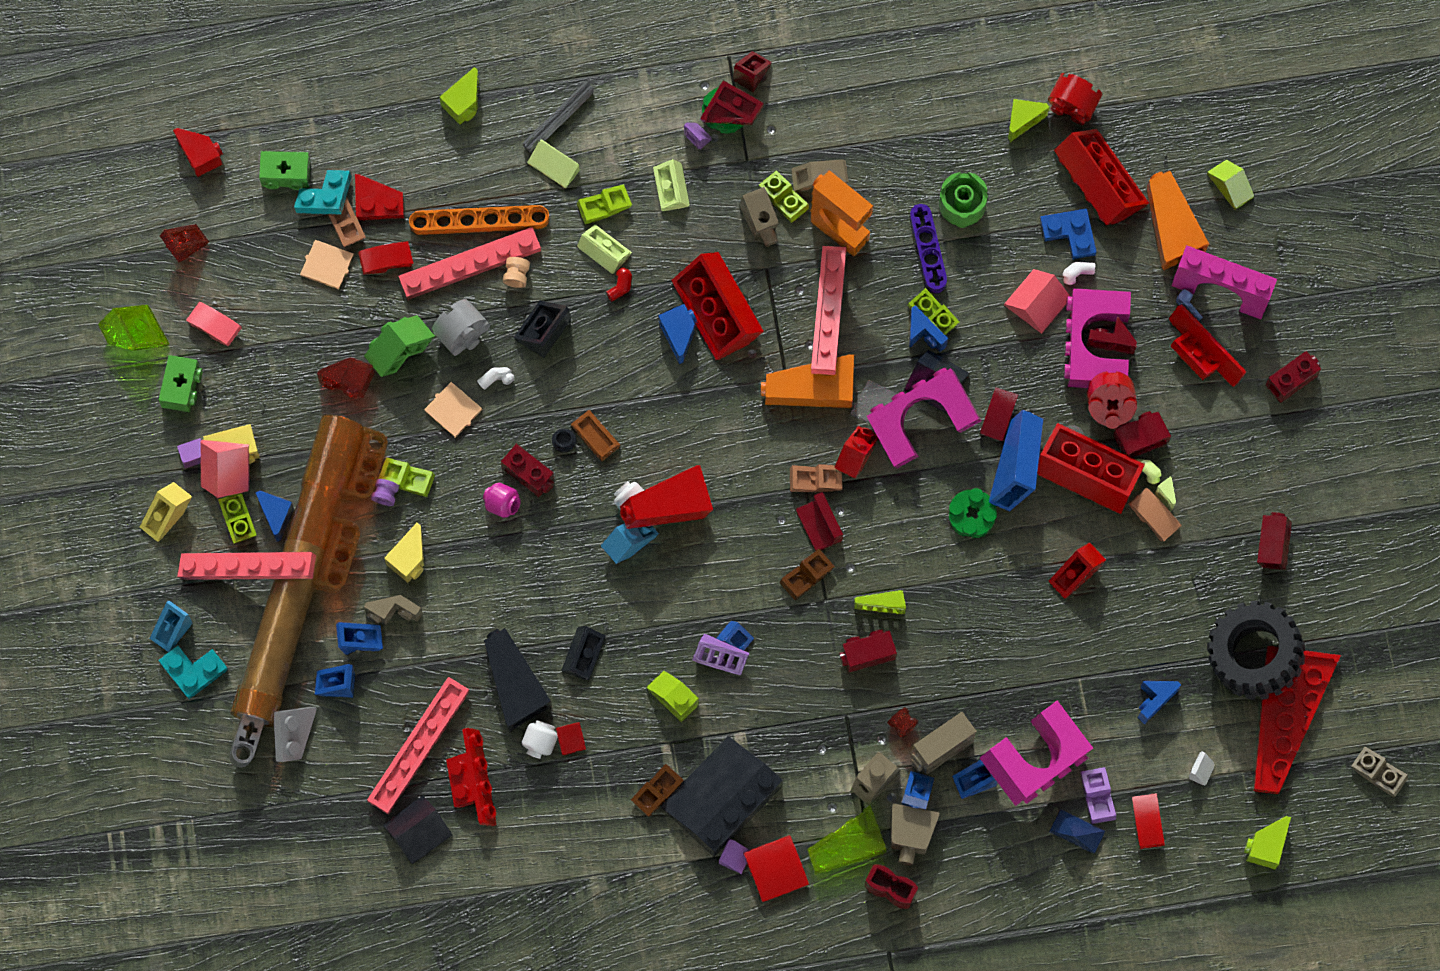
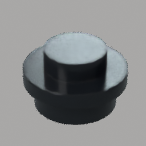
[552,429,576,453]

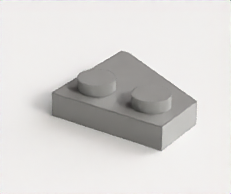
[274,707,316,762]

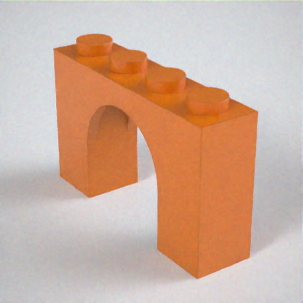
[810,170,873,257]

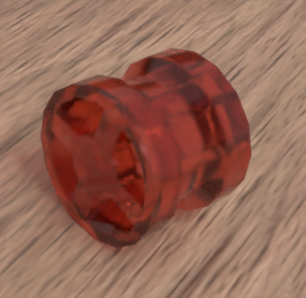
[887,707,919,738]

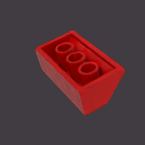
[1054,129,1149,225]
[671,252,764,360]
[1037,423,1145,514]

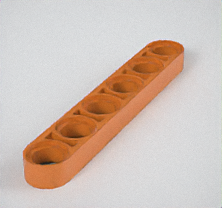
[409,205,549,235]

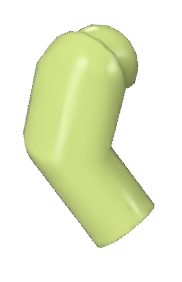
[1135,459,1161,484]

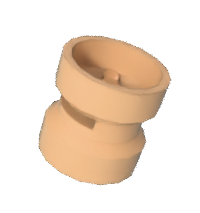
[503,257,530,288]

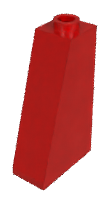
[620,465,713,529]

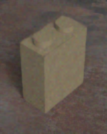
[910,712,977,775]

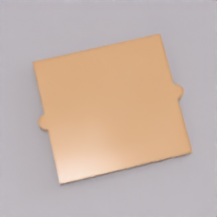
[300,240,354,289]
[424,382,482,438]

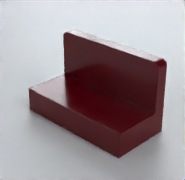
[796,492,843,551]

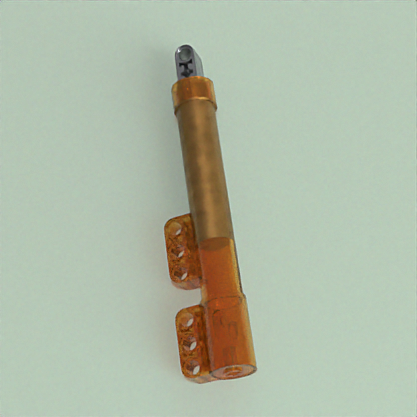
[229,415,388,767]

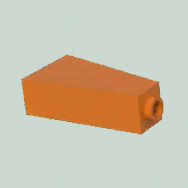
[1146,171,1209,270]
[761,355,854,408]

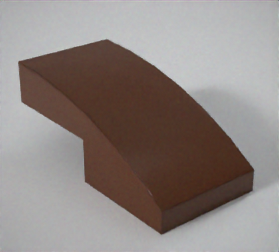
[779,549,835,600]
[631,764,685,817]

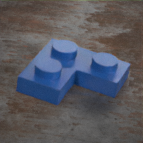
[1040,209,1097,260]

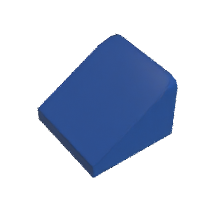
[716,621,754,651]

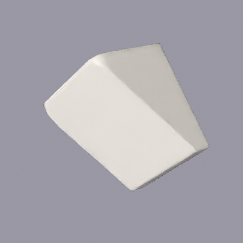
[1188,752,1215,785]

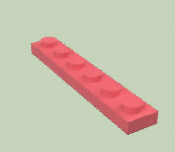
[399,227,541,300]
[811,246,846,375]
[177,552,316,580]
[367,677,470,815]

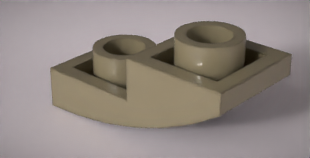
[1351,747,1408,798]

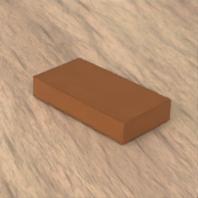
[571,410,620,462]

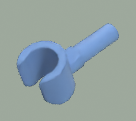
[1176,289,1203,321]

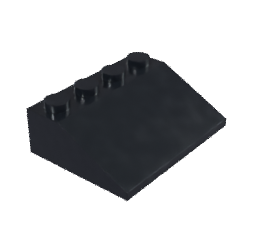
[660,736,783,857]

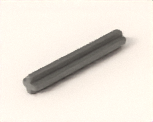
[523,82,594,153]

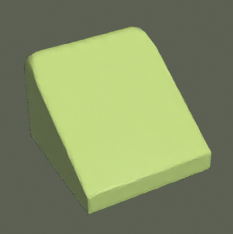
[1155,476,1176,512]

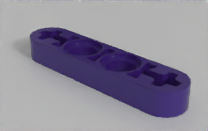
[910,204,947,293]

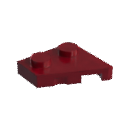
[700,80,764,125]

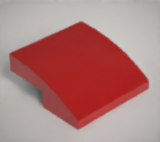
[743,835,809,902]

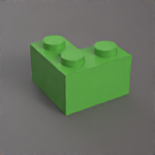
[364,315,435,377]

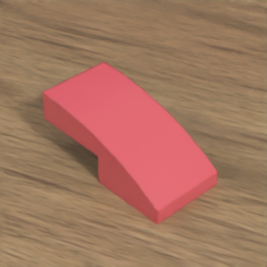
[186,302,242,347]

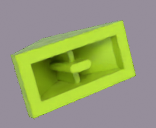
[1008,99,1050,142]
[1207,160,1254,210]

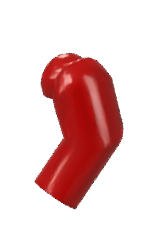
[606,268,633,302]

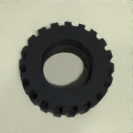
[1207,601,1306,700]

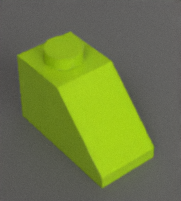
[440,67,479,125]
[646,671,699,722]
[1244,816,1291,869]

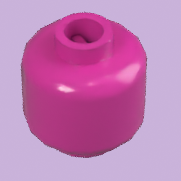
[483,483,521,518]

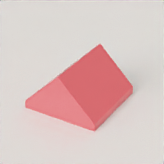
[1004,269,1071,334]
[200,440,249,498]

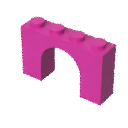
[1172,245,1277,319]
[1064,289,1131,388]
[867,368,981,469]
[980,701,1093,806]

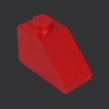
[173,128,223,177]
[1048,543,1106,599]

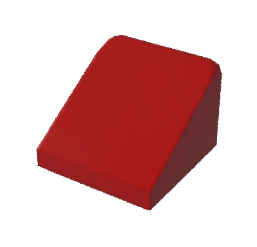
[556,722,586,755]

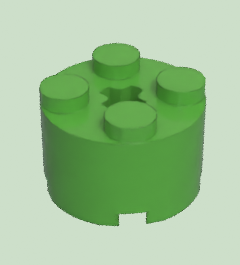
[938,172,988,228]

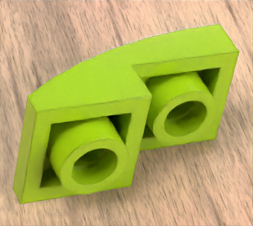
[759,171,809,223]
[907,288,959,335]
[218,493,257,544]

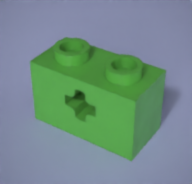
[259,151,311,190]
[159,355,203,412]

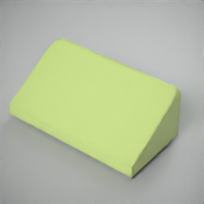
[527,140,580,188]
[653,159,690,211]
[577,225,632,274]

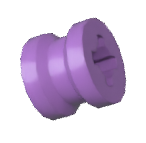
[371,479,399,506]

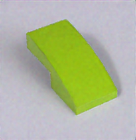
[577,184,632,224]
[378,457,435,497]

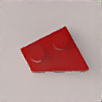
[355,174,404,220]

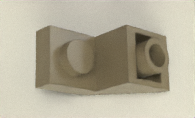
[791,160,849,193]
[364,595,423,625]

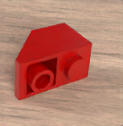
[834,426,879,479]

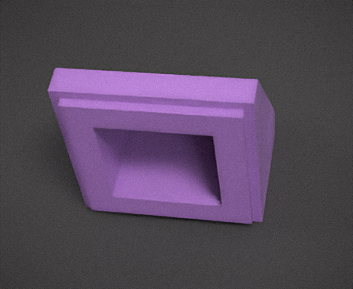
[684,123,712,150]
[177,438,201,469]
[719,839,749,874]

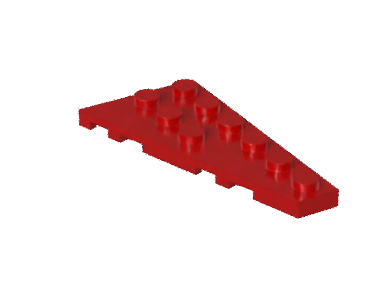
[1253,646,1341,794]

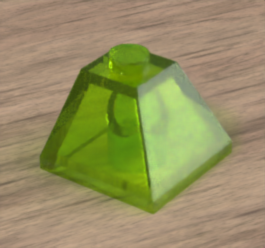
[98,304,169,351]

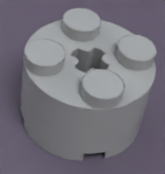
[432,299,490,356]

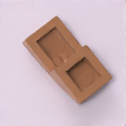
[328,197,366,247]
[790,464,842,492]
[1128,488,1182,541]

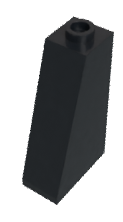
[484,628,552,732]

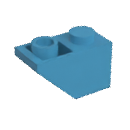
[601,524,659,564]

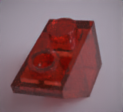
[317,357,375,398]

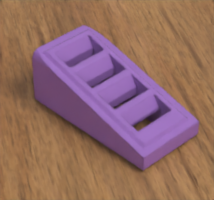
[693,634,749,676]

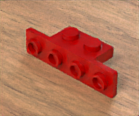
[1169,304,1246,387]
[446,728,497,826]

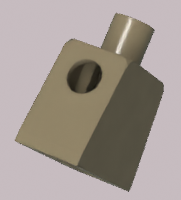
[739,187,779,246]
[851,752,900,806]
[891,803,939,866]

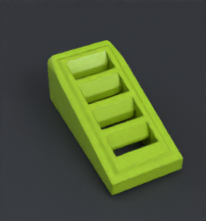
[854,590,906,614]

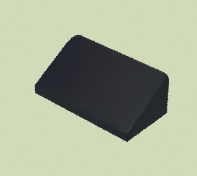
[561,626,606,681]

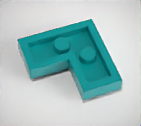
[294,170,352,215]
[158,646,228,699]

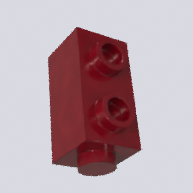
[1266,351,1321,403]
[501,443,555,497]
[1257,512,1292,570]
[839,630,897,673]

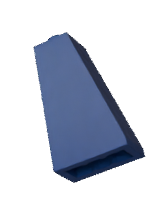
[989,410,1043,511]

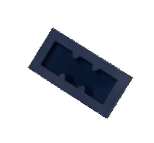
[1049,809,1105,854]

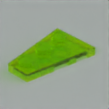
[807,805,886,875]

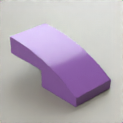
[1081,767,1116,824]

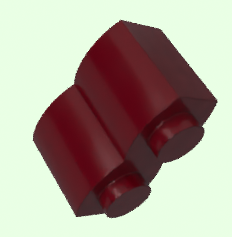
[1113,411,1171,458]
[864,864,918,909]

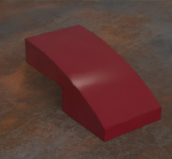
[980,387,1018,441]

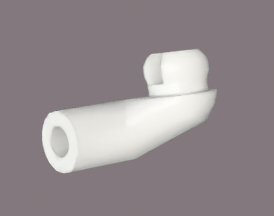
[1063,262,1095,285]
[477,367,515,390]

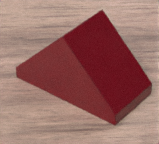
[733,51,772,92]

